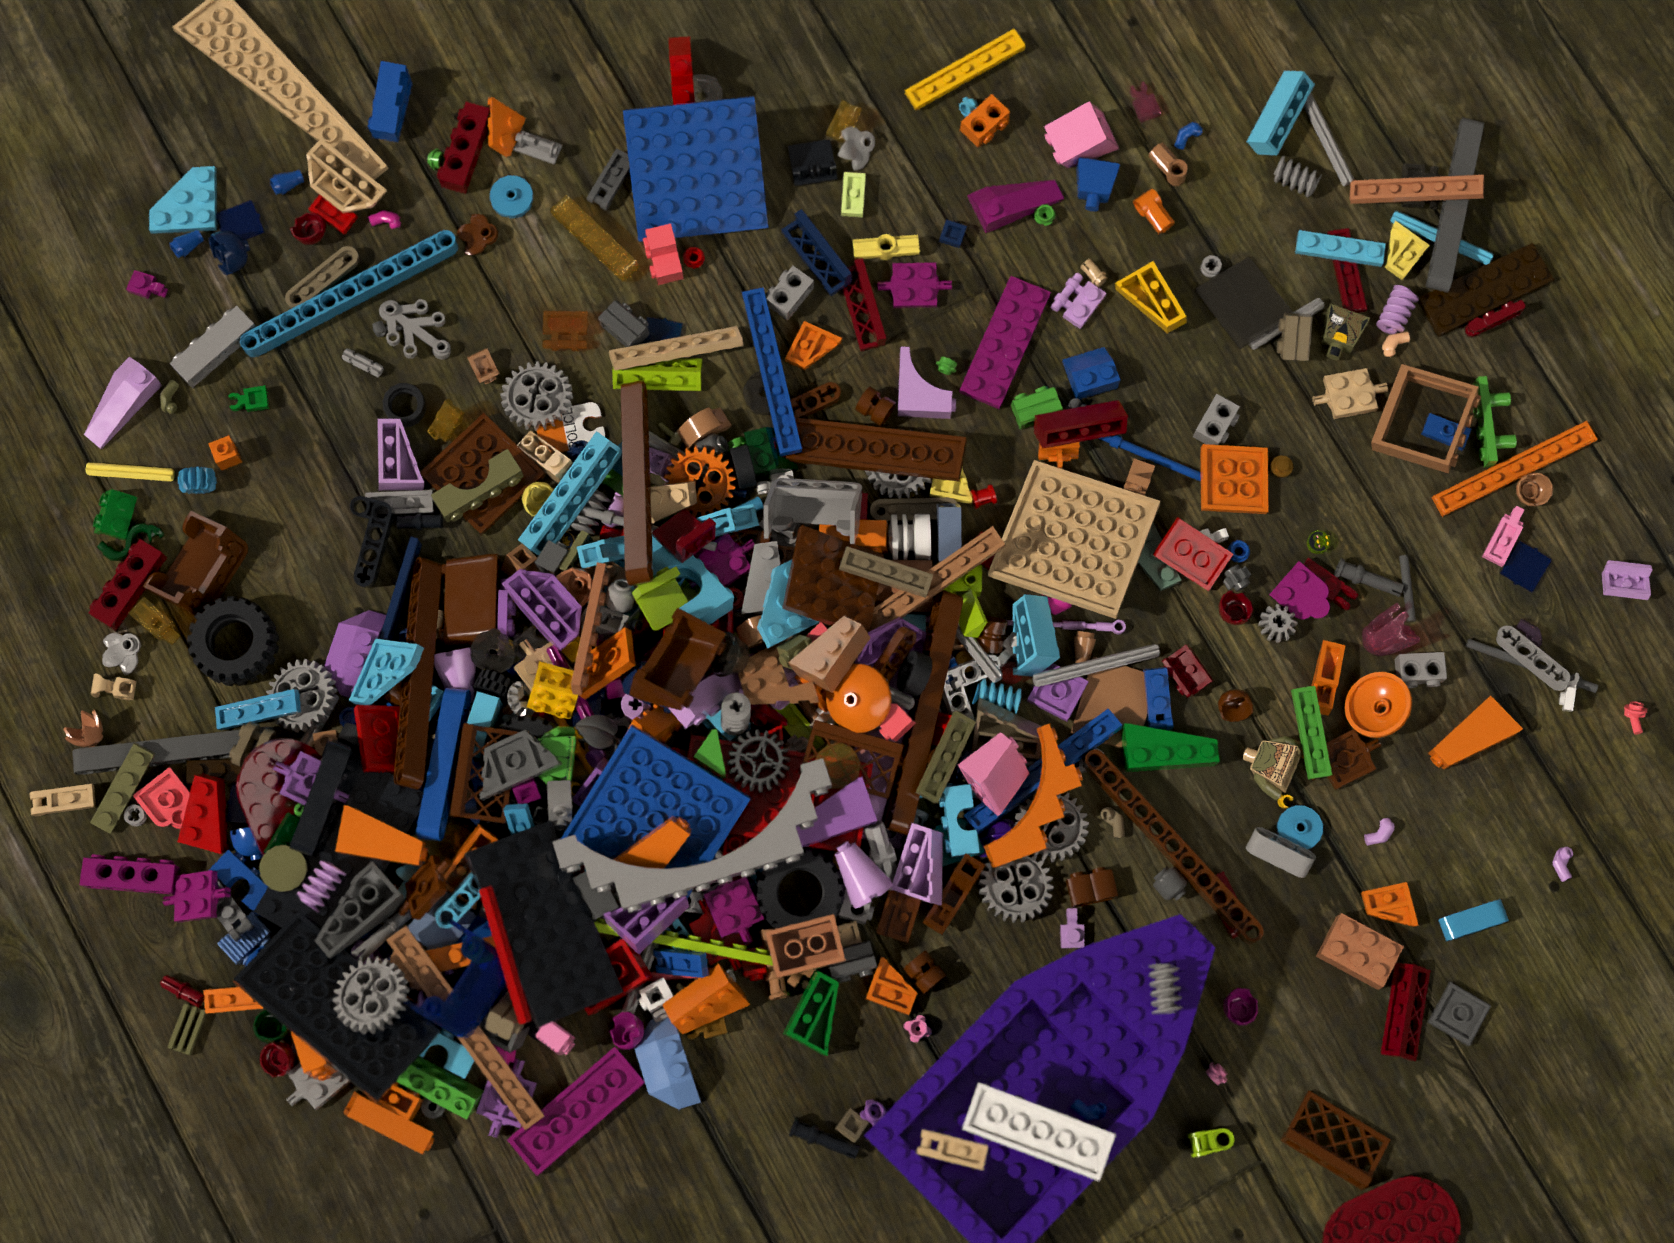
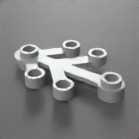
[379,299,451,360]

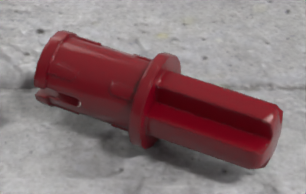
[160,975,204,1008]

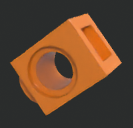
[208,435,242,471]

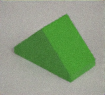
[694,729,726,778]

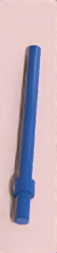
[1098,435,1201,482]

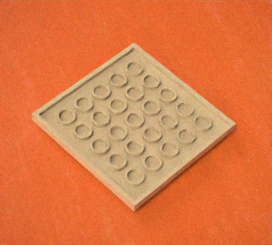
[988,460,1160,619]

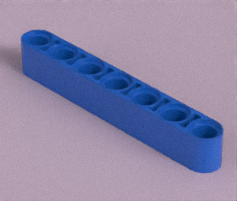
[416,688,471,841]

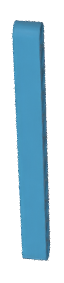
[240,230,458,357]

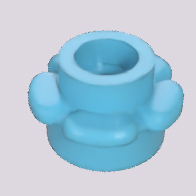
[959,97,979,117]

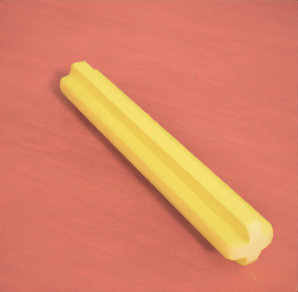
[86,462,175,481]

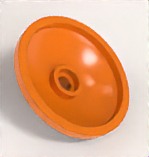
[826,664,891,733]
[1345,672,1412,738]

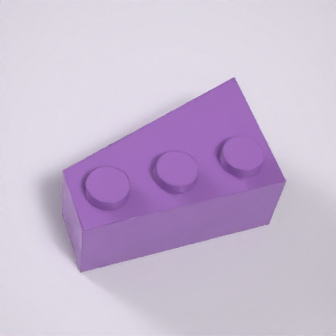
[603,896,690,954]

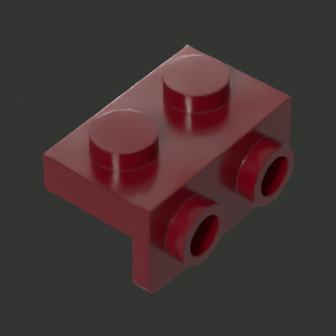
[1162,644,1214,697]

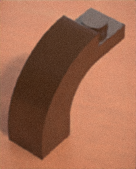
[923,853,985,935]

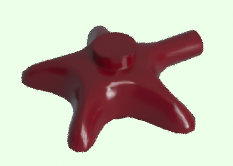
[749,704,788,731]

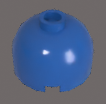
[230,827,263,860]

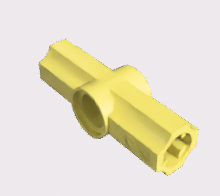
[853,234,919,260]

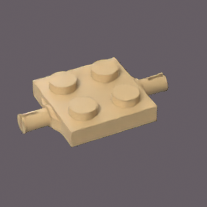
[1313,368,1388,419]
[514,639,573,691]

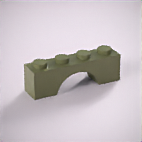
[431,449,524,523]

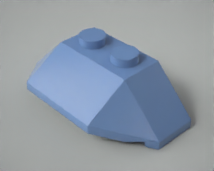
[635,1017,701,1110]

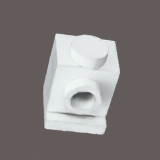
[638,978,674,1013]

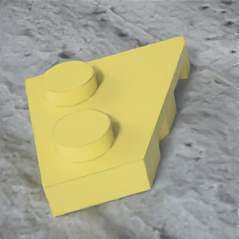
[1385,221,1429,280]
[929,466,972,504]

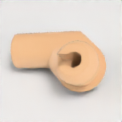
[1382,331,1410,357]

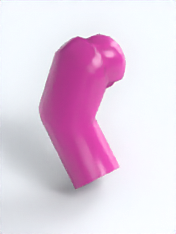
[368,211,401,229]

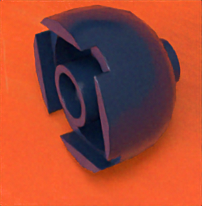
[209,230,250,276]

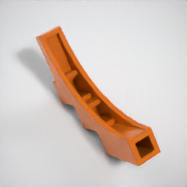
[984,724,1083,868]

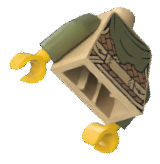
[1243,736,1304,808]

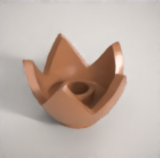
[556,567,593,607]
[63,710,103,747]

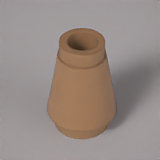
[1074,631,1096,663]

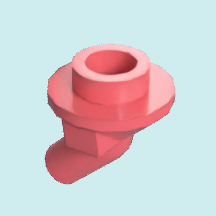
[1624,701,1647,735]

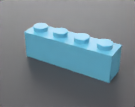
[1247,71,1315,155]

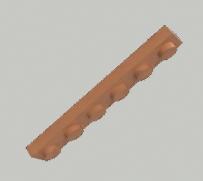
[1350,175,1484,204]
[571,562,610,695]

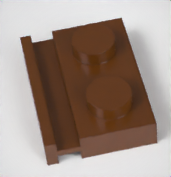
[876,890,921,944]

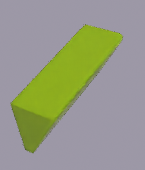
[958,589,987,638]

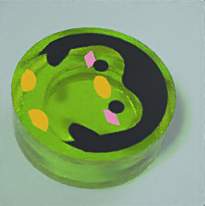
[1307,531,1330,554]

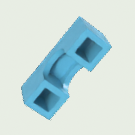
[939,784,980,858]
[420,1030,474,1079]

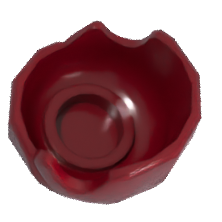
[290,213,326,245]
[1218,590,1253,625]
[260,1042,295,1077]

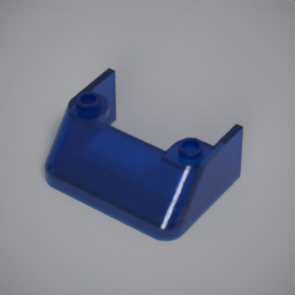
[403,920,506,1039]

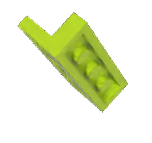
[612,358,702,391]

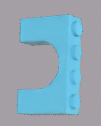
[653,547,734,625]

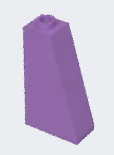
[796,777,877,848]

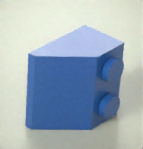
[1062,347,1120,400]

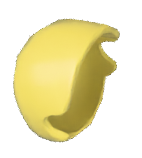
[522,482,554,517]

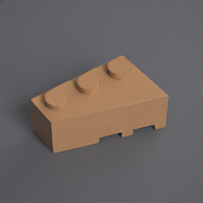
[788,616,871,693]

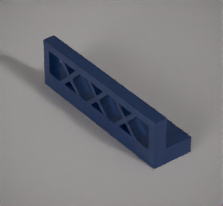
[781,209,852,296]

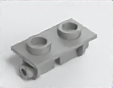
[514,131,562,164]

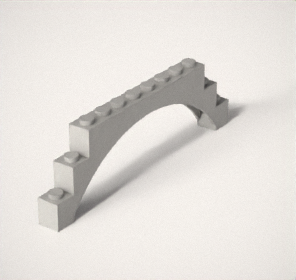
[553,758,831,913]

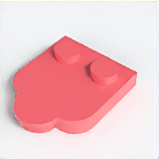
[132,767,190,829]

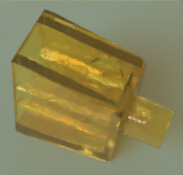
[128,597,181,646]

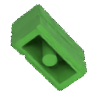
[1011,386,1063,430]

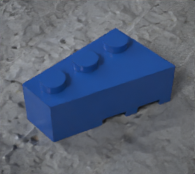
[368,61,412,142]

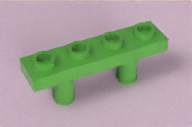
[1472,376,1517,468]

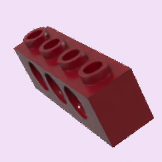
[437,102,490,194]
[88,539,167,632]

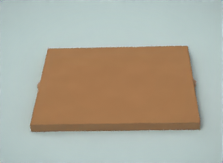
[1071,656,1147,749]

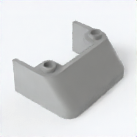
[764,478,862,544]

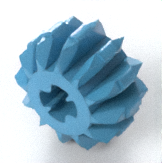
[178,466,217,494]

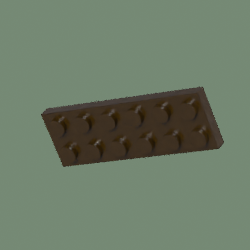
[1418,243,1554,337]

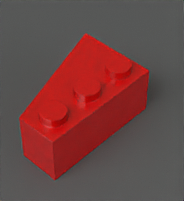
[177,773,229,854]

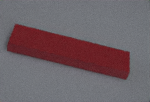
[1327,228,1367,313]

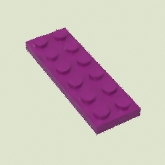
[959,276,1051,410]
[507,1047,645,1176]

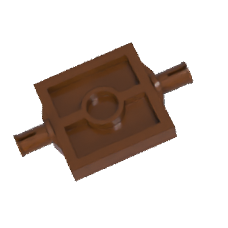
[1312,729,1381,790]
[397,855,453,920]

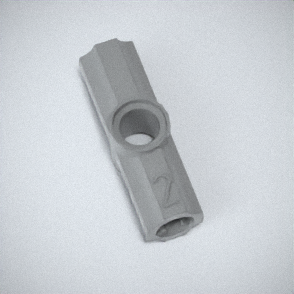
[863,820,897,890]

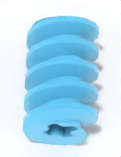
[972,678,1022,714]

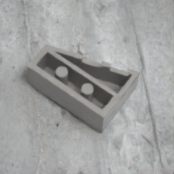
[741,541,781,619]

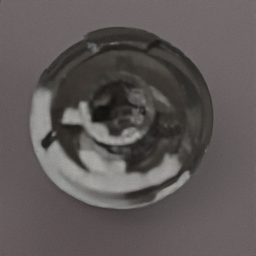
[709,632,749,677]

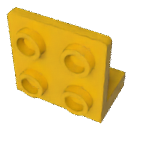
[527,661,578,719]

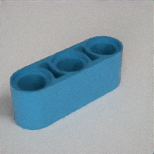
[1438,899,1509,942]

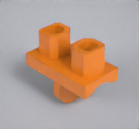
[1038,442,1080,468]

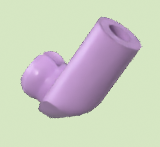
[1364,818,1394,846]
[1553,847,1573,882]

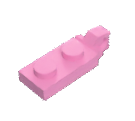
[1482,506,1524,567]

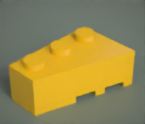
[1115,262,1187,334]

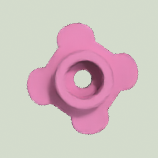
[904,1015,931,1043]
[1206,1062,1227,1085]

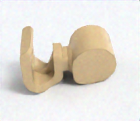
[91,674,137,700]

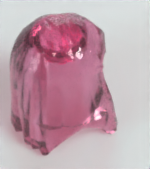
[1362,602,1420,656]

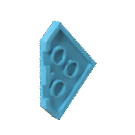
[149,166,217,234]
[757,560,820,648]
[349,639,424,705]

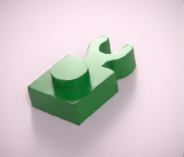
[228,385,270,412]

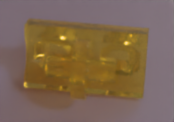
[826,100,862,143]
[427,399,464,442]

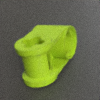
[1187,1129,1234,1158]

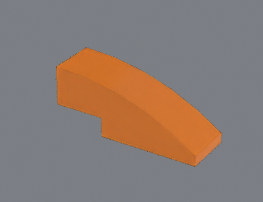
[1312,640,1345,716]

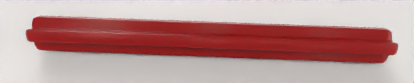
[479,886,532,1024]

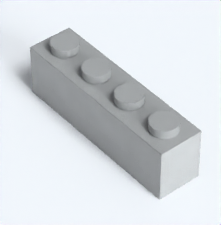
[170,306,256,388]

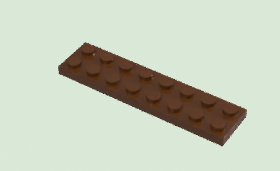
[785,417,967,482]

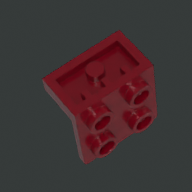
[652,509,716,563]

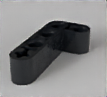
[350,496,395,588]

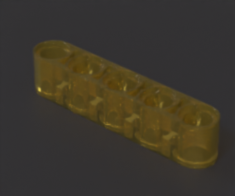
[550,195,640,282]

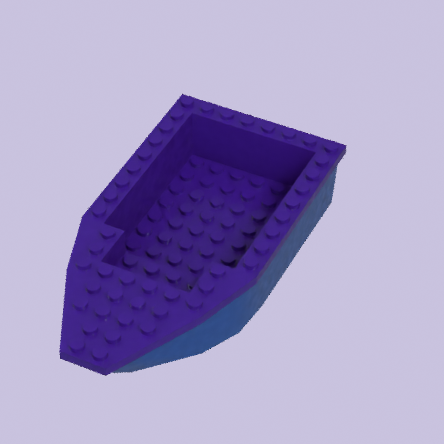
[864,914,1215,1243]

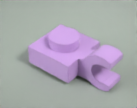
[1060,908,1085,949]

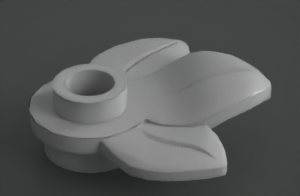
[838,127,875,170]
[102,633,141,675]

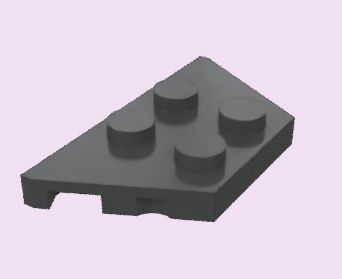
[480,730,562,800]

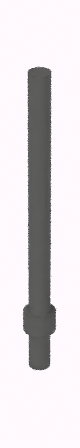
[1466,639,1598,693]

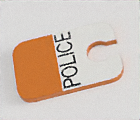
[537,402,605,454]

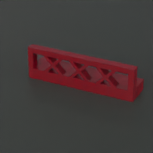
[840,258,886,352]
[1381,963,1431,1062]

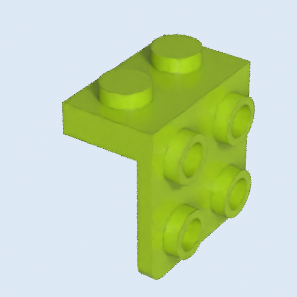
[632,566,688,631]

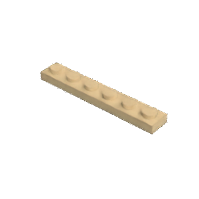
[609,326,743,370]

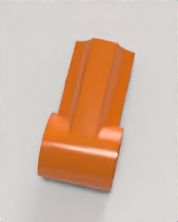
[1133,189,1174,234]

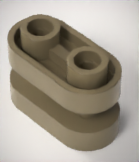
[229,721,276,767]

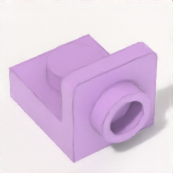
[649,447,674,482]

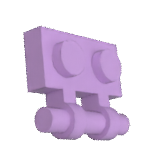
[1051,273,1106,329]

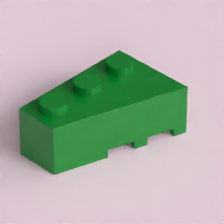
[783,971,839,1056]

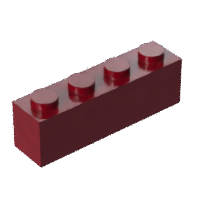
[1034,400,1128,448]

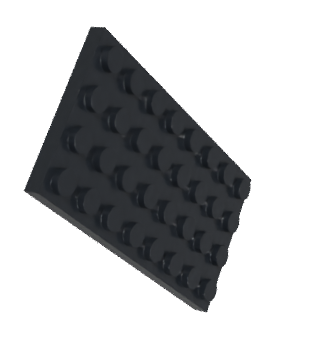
[254,751,424,930]
[464,820,624,1028]
[233,911,440,1104]

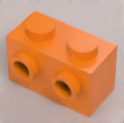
[367,1082,423,1121]

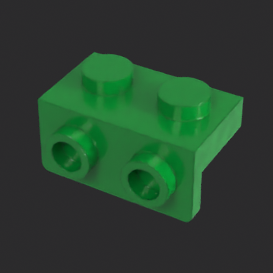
[93,489,137,540]

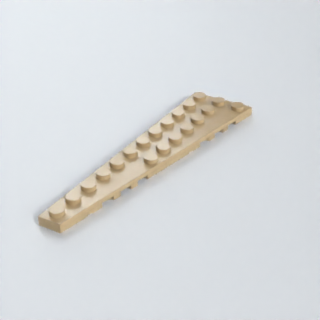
[173,0,388,180]

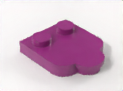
[1269,561,1330,619]

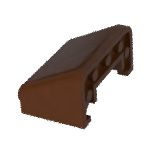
[143,511,248,616]
[440,554,502,649]
[629,607,727,711]

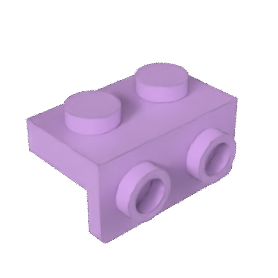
[1602,560,1652,600]

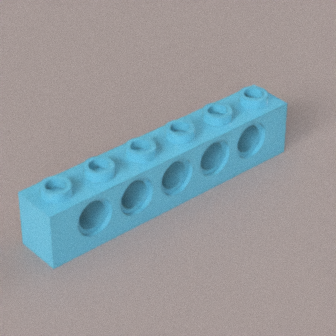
[518,431,622,555]

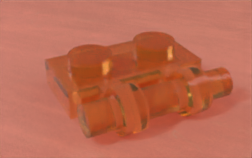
[543,311,588,351]

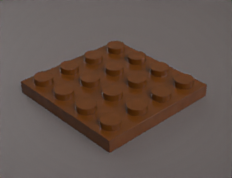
[420,413,546,536]
[782,525,884,633]

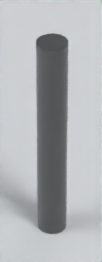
[1399,555,1416,622]

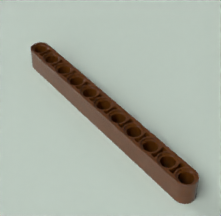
[621,380,653,586]
[394,557,442,790]
[884,590,963,835]
[1083,750,1264,944]

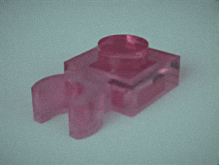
[1130,82,1161,123]

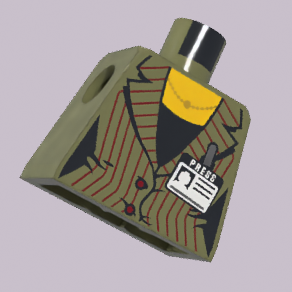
[1321,304,1370,360]

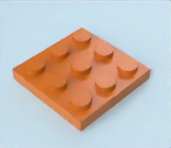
[1201,444,1268,514]

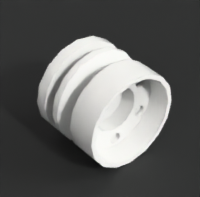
[888,514,931,560]

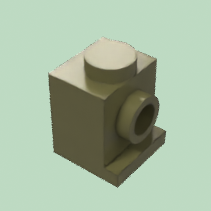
[777,634,812,670]

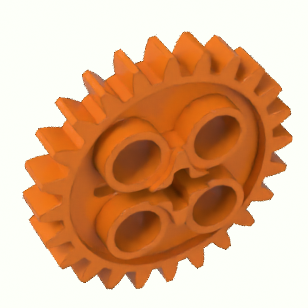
[664,445,736,517]

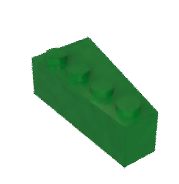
[1121,723,1220,772]

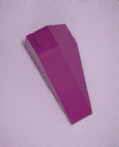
[967,180,1064,233]

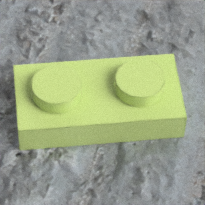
[841,172,866,217]

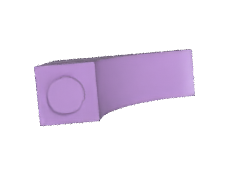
[898,347,956,419]

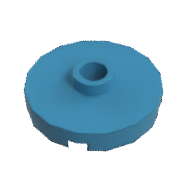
[490,175,533,218]
[1277,805,1323,849]

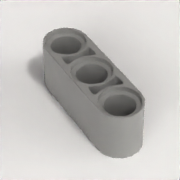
[1246,827,1316,878]

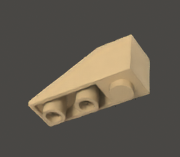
[517,431,573,484]

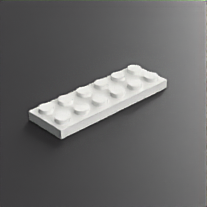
[962,1083,1115,1181]

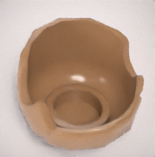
[1516,473,1553,506]

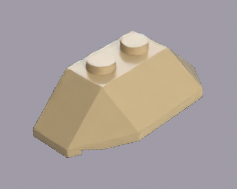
[307,139,387,213]

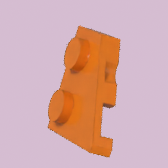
[487,97,526,157]
[785,321,842,370]
[1361,882,1418,927]
[866,957,917,1015]

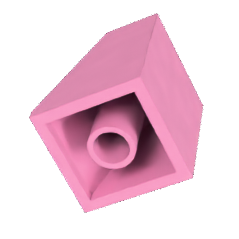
[1044,101,1119,168]
[958,732,1030,816]

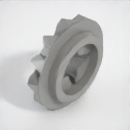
[507,681,535,717]

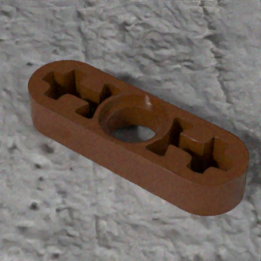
[790,382,841,418]
[873,626,917,683]

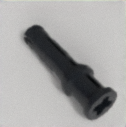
[788,1117,860,1160]

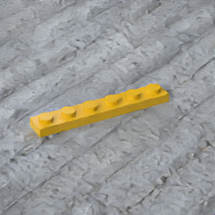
[905,29,1026,111]

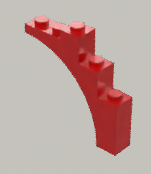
[669,36,695,104]

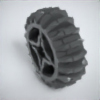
[728,730,790,793]

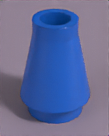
[270,170,304,195]
[169,230,204,258]

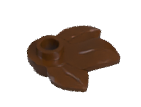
[456,214,498,255]

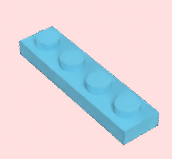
[1295,230,1385,267]

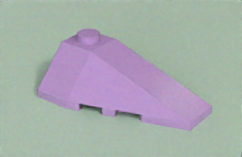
[84,357,162,449]

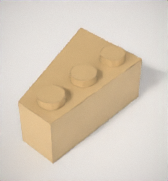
[651,481,697,524]

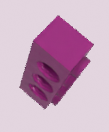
[79,854,180,895]

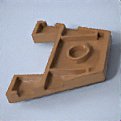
[736,634,819,704]

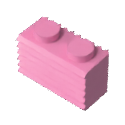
[536,1022,575,1055]

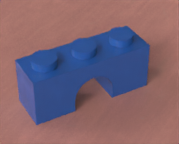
[209,850,268,919]

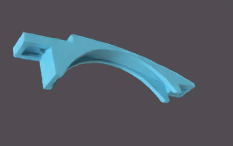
[577,504,759,569]

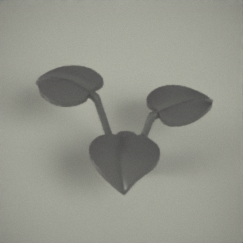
[575,715,676,750]

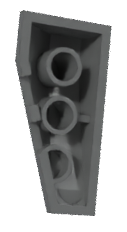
[315,861,406,959]

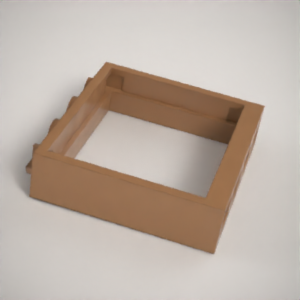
[1371,364,1481,473]

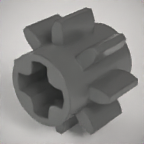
[1223,564,1252,592]

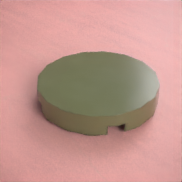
[259,845,307,892]

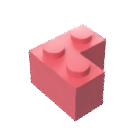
[643,224,683,285]

